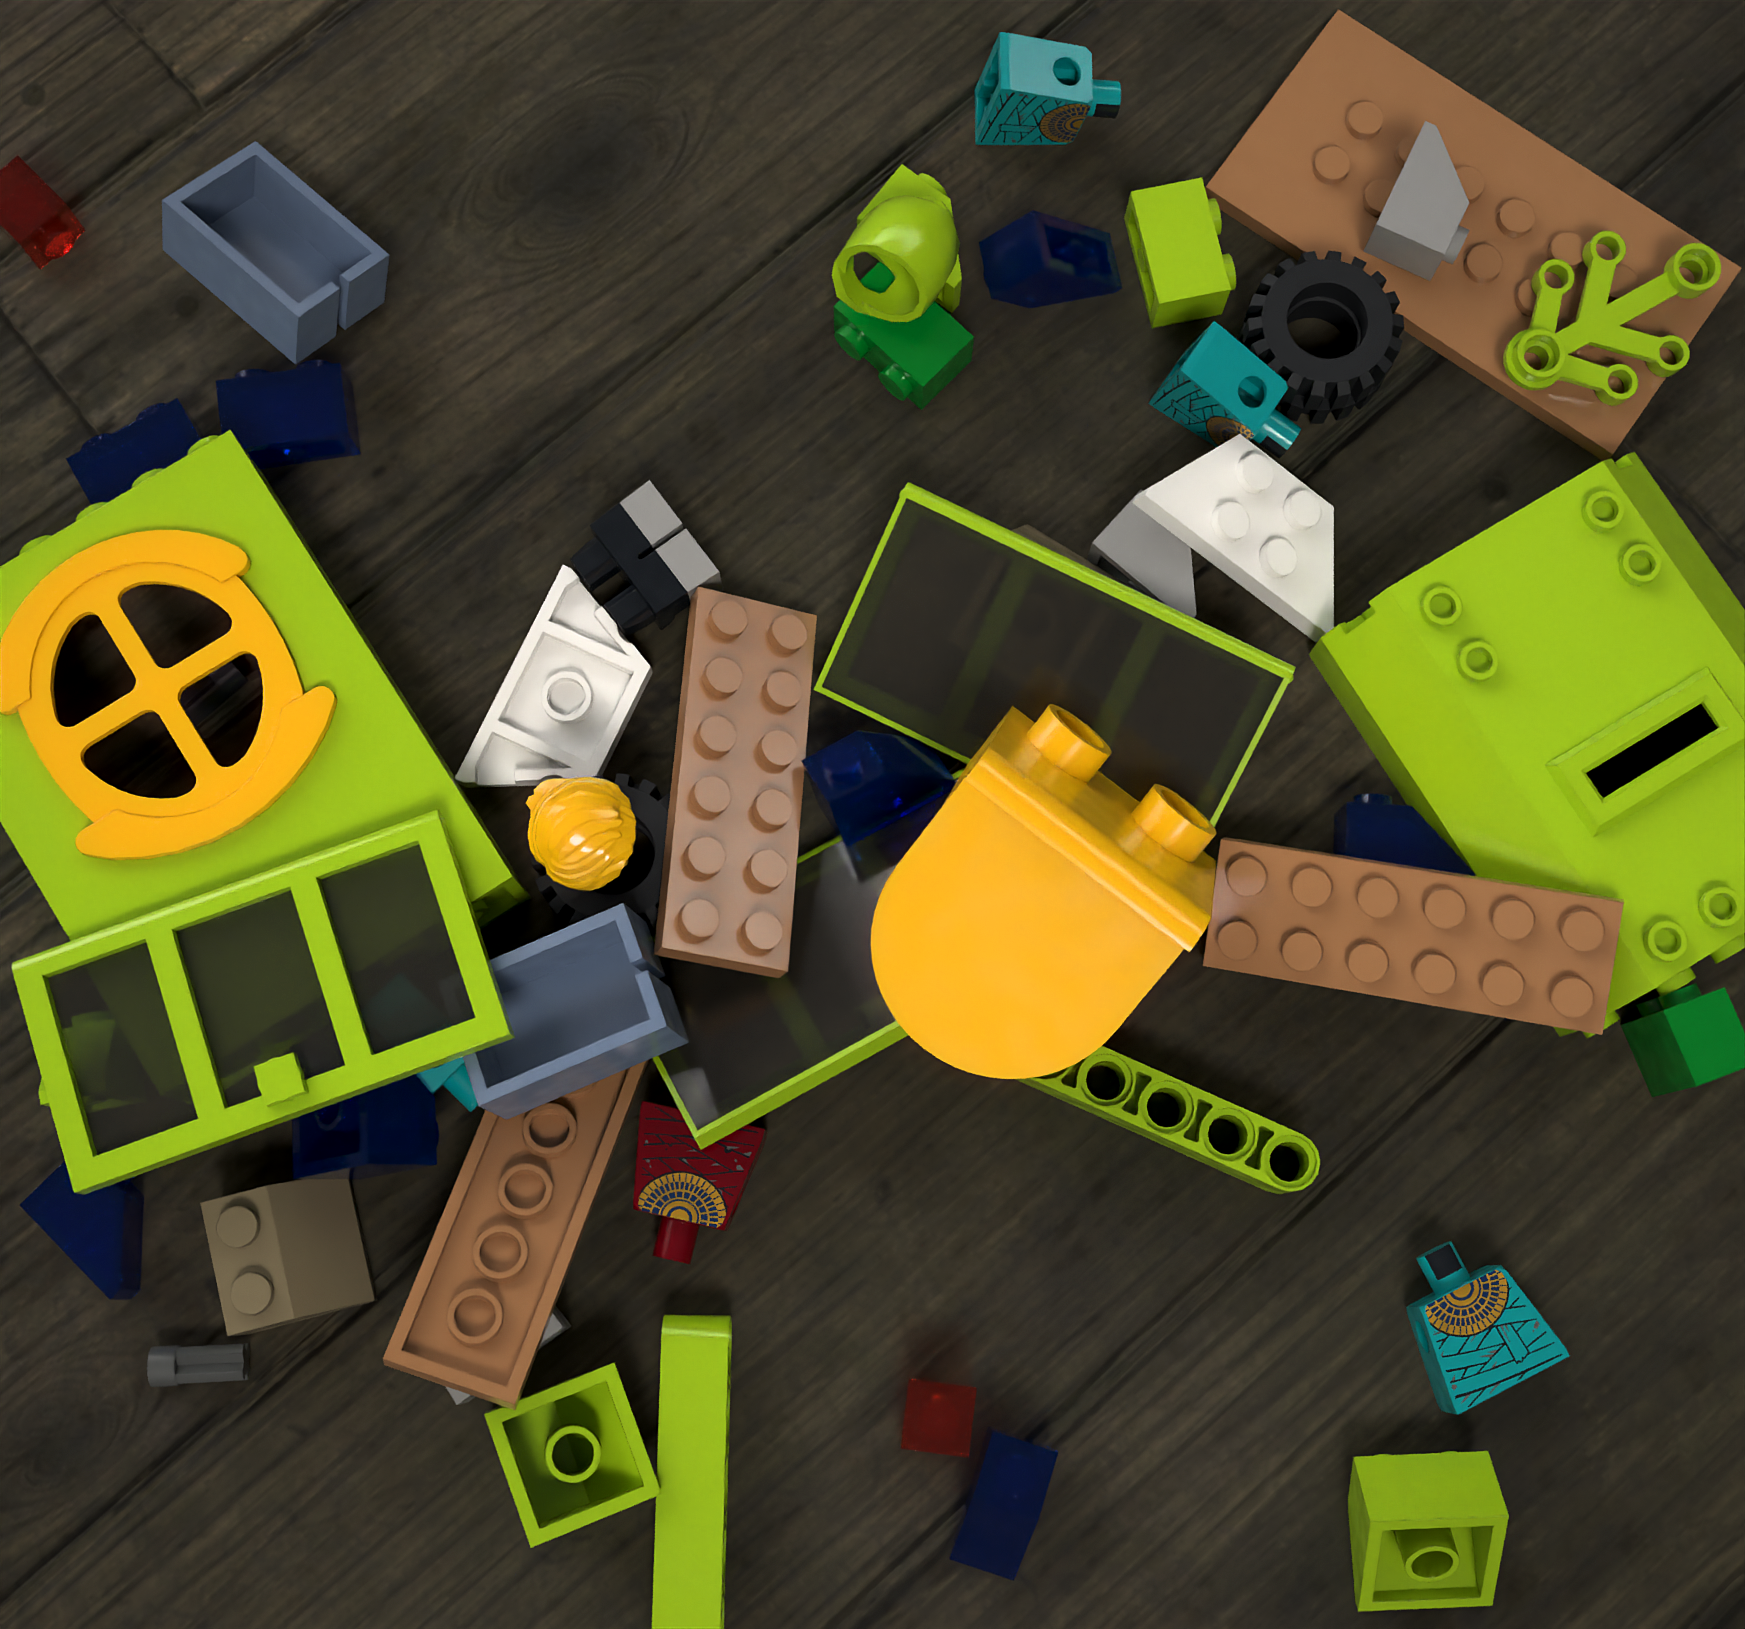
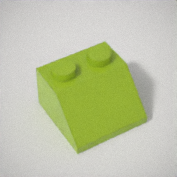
[484,1363,662,1548]
[1348,1451,1509,1612]

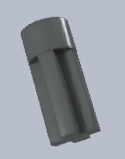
[147,1343,251,1387]

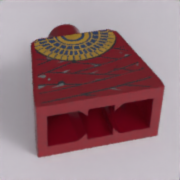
[633,1101,767,1265]

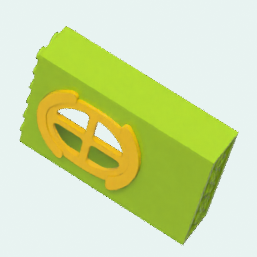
[0,430,531,1105]

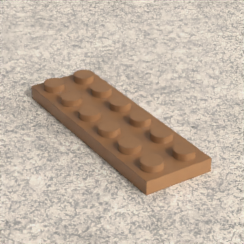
[654,587,817,978]
[1203,837,1624,1035]
[383,1060,649,1410]

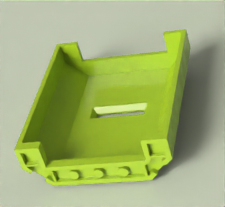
[1309,452,1745,1039]

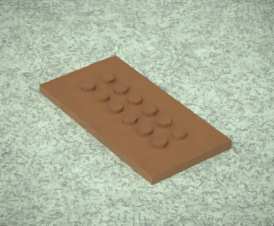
[1205,9,1742,461]

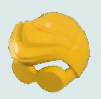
[526,777,636,891]

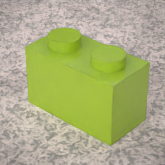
[1124,178,1236,328]

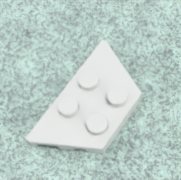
[1132,434,1334,642]
[454,565,653,788]

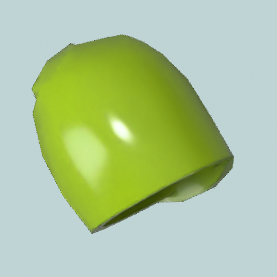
[832,195,960,322]

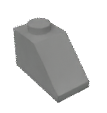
[1363,121,1469,281]
[1087,489,1197,641]

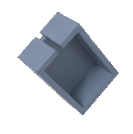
[162,141,389,365]
[439,903,689,1120]

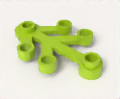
[1503,230,1721,406]

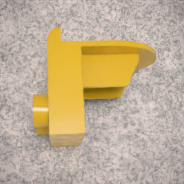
[871,704,1217,1079]

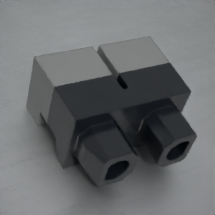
[570,480,723,637]

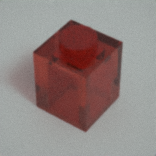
[0,155,86,270]
[899,1376,977,1458]

